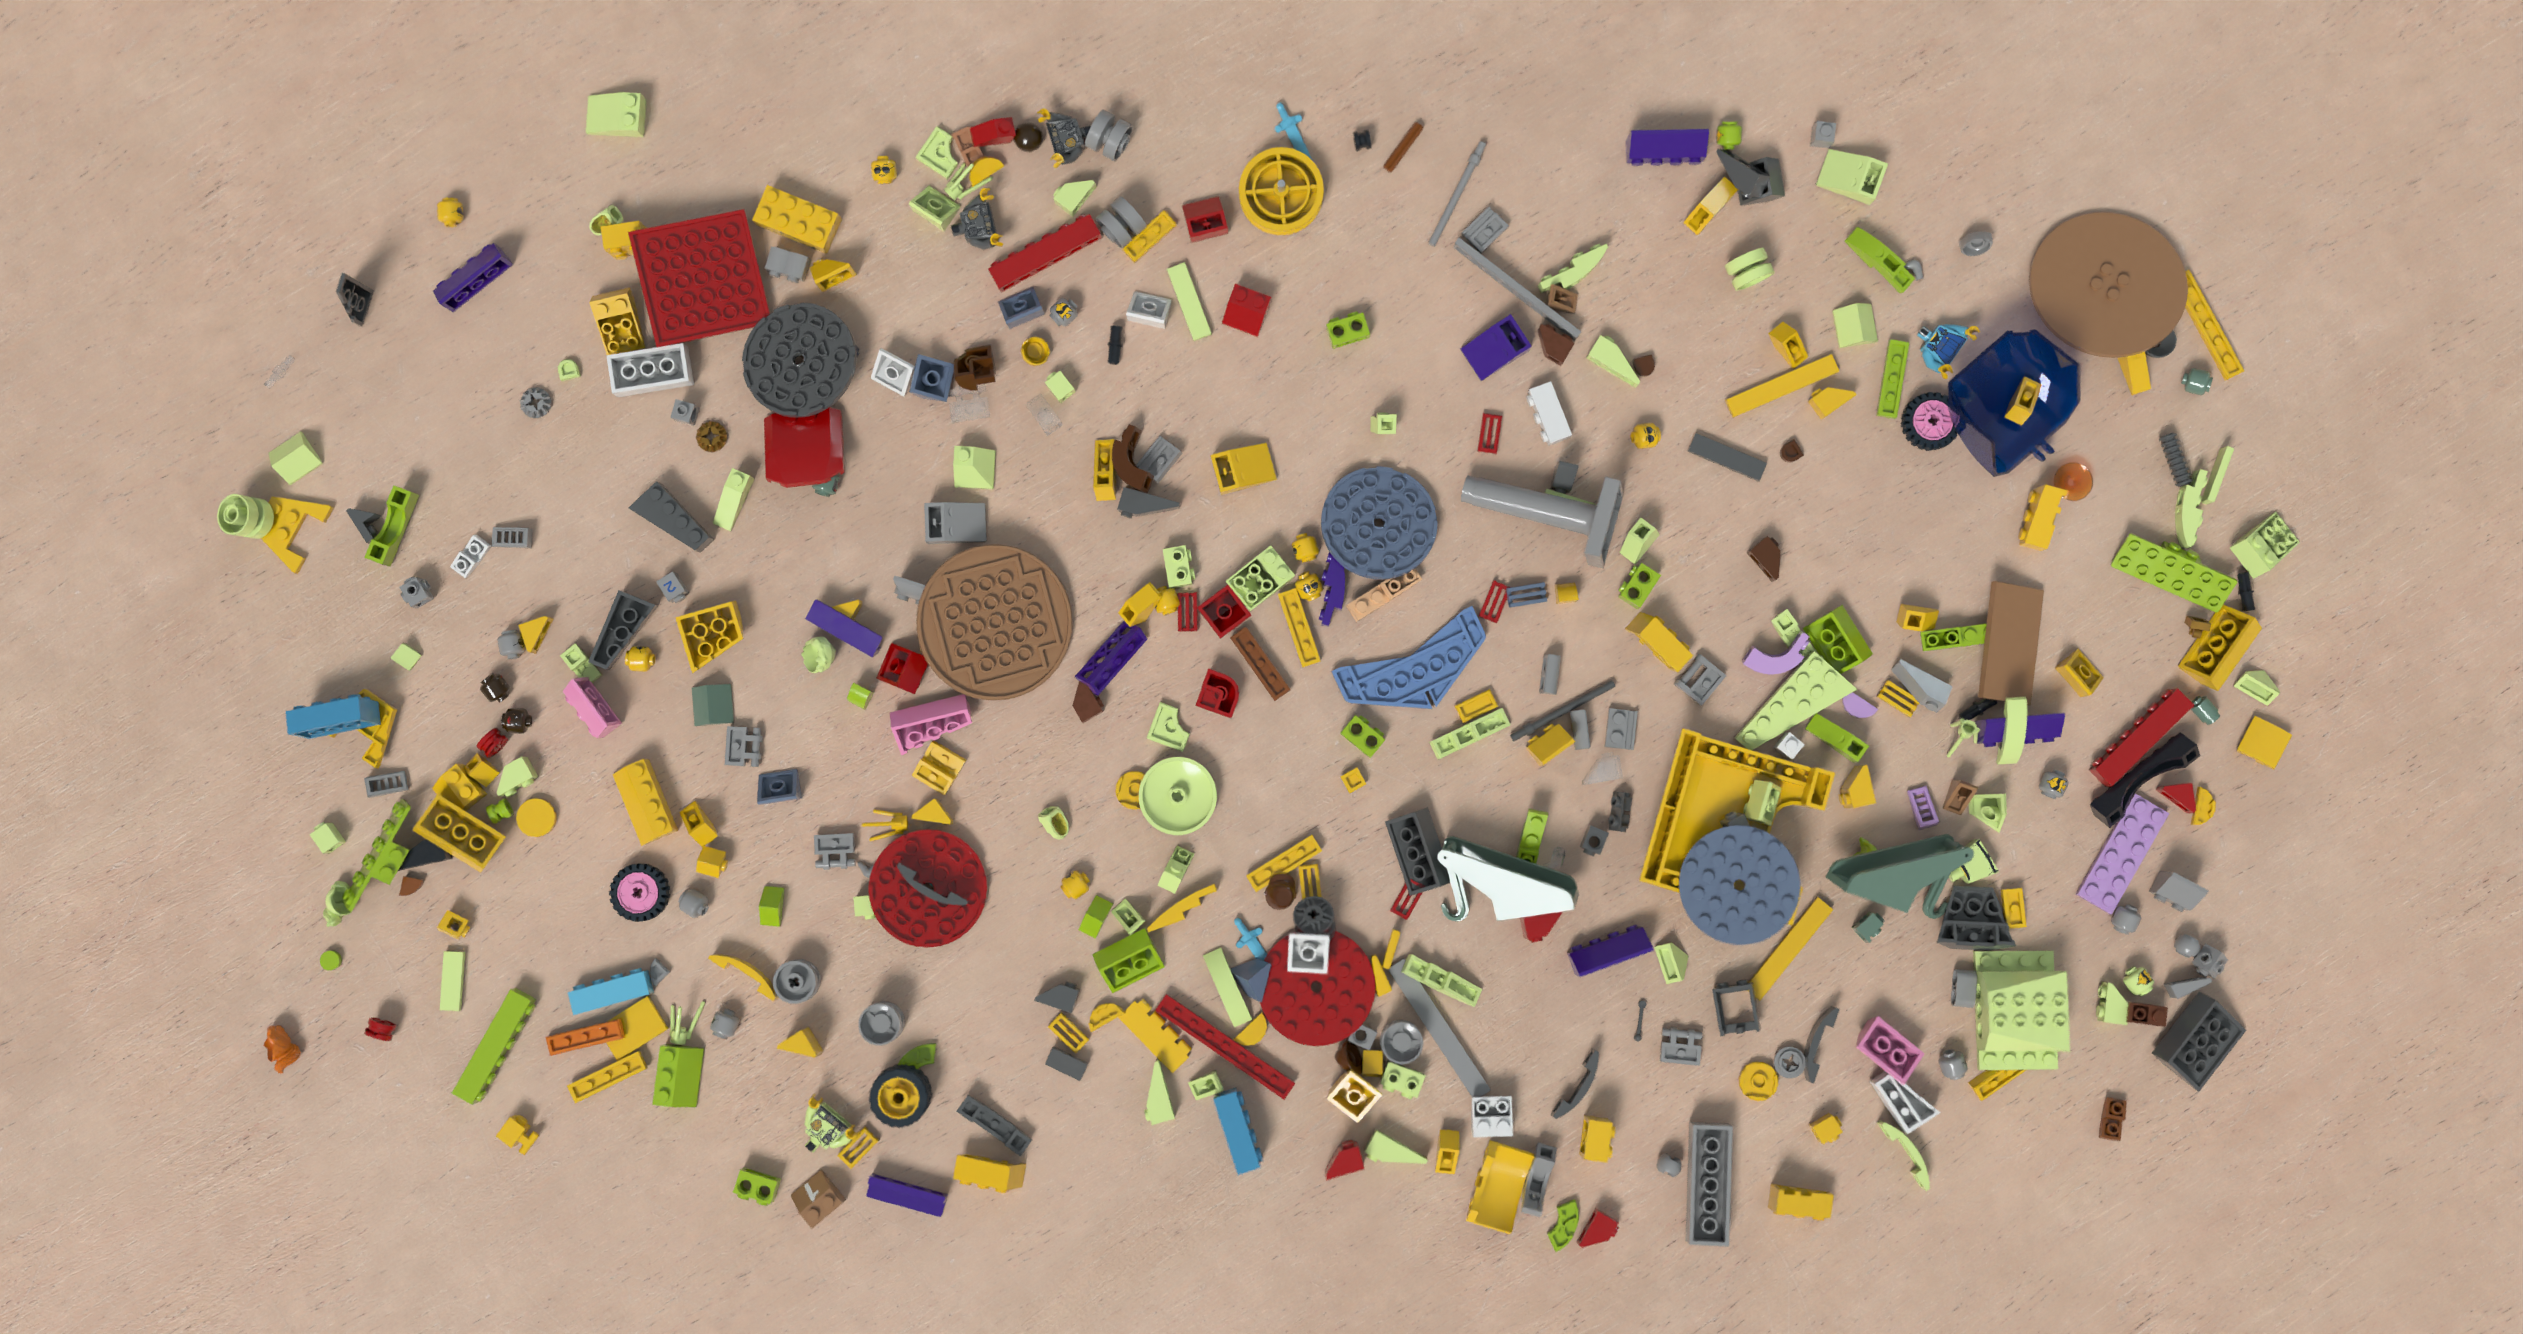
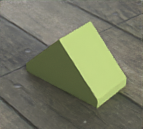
[1111,899,1146,935]
[1188,1070,1224,1100]

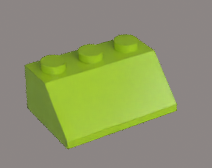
[1803,605,1873,674]
[1092,928,1165,993]
[652,1044,704,1107]

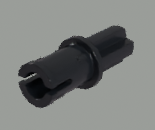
[1107,325,1123,365]
[2237,572,2255,611]
[1959,698,1997,720]

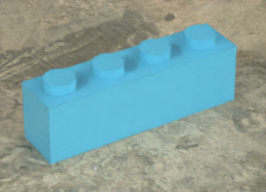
[567,968,654,1015]

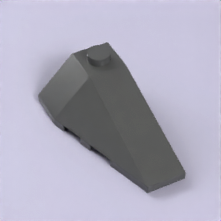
[336,273,374,327]

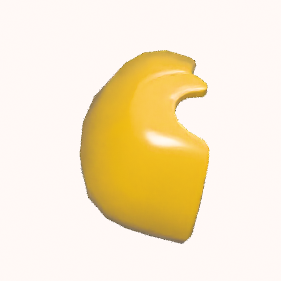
[1020,336,1050,366]

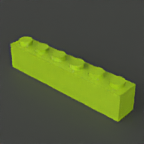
[452,988,536,1105]

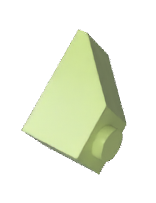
[1053,180,1096,217]

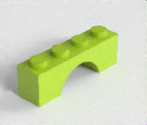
[364,485,419,567]

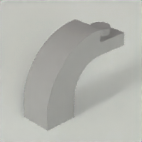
[1521,1142,1557,1217]

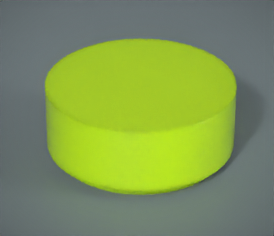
[320,950,342,970]

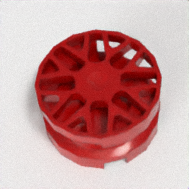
[477,728,508,758]
[364,1017,397,1041]

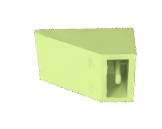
[1816,149,1888,205]
[2230,512,2300,579]
[1225,545,1295,611]

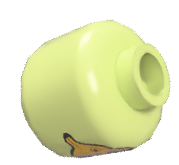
[2123,966,2154,996]

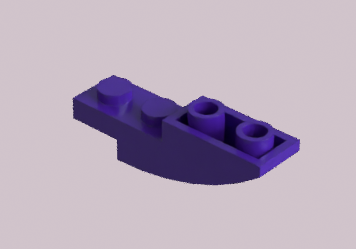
[1319,552,1345,627]

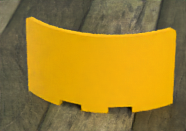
[1466,1140,1534,1234]

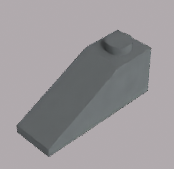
[1716,149,1771,199]
[1117,487,1180,518]

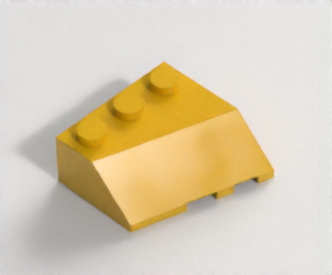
[675,600,744,674]

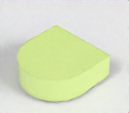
[558,359,581,381]

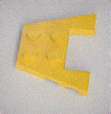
[261,496,334,574]
[329,689,397,769]

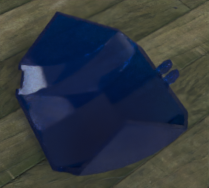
[1948,330,2081,477]

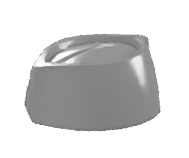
[1959,231,1993,256]

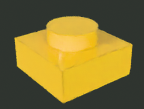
[1340,768,1366,794]

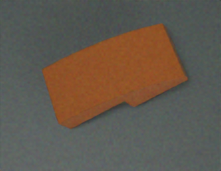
[2099,1097,2127,1142]

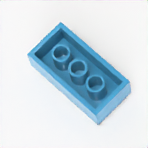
[285,694,381,739]
[1213,1087,1263,1175]

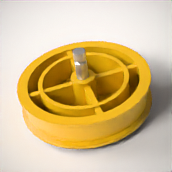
[1239,147,1324,235]

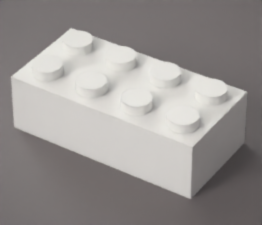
[606,343,694,397]

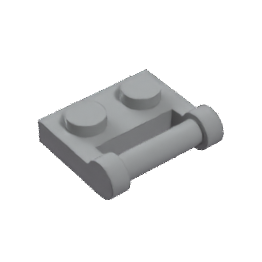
[1674,654,1726,706]

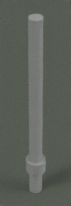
[1428,141,1486,247]

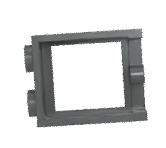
[1712,979,1761,1036]

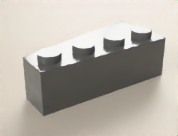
[628,481,714,553]
[588,590,658,670]

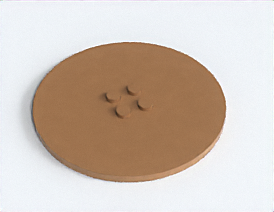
[2029,212,2188,358]
[916,544,1072,701]

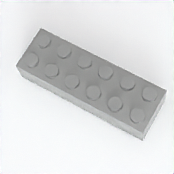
[1685,1122,1733,1246]

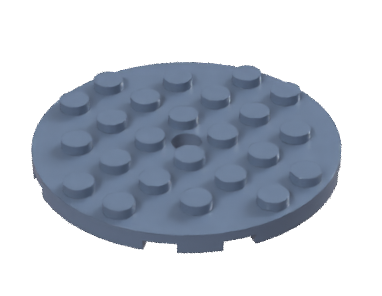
[1321,466,1438,580]
[1679,825,1800,945]

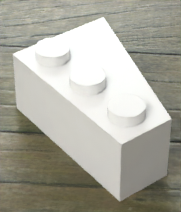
[1869,1071,1941,1134]

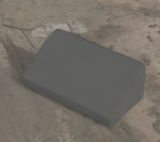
[1045,1046,1089,1081]

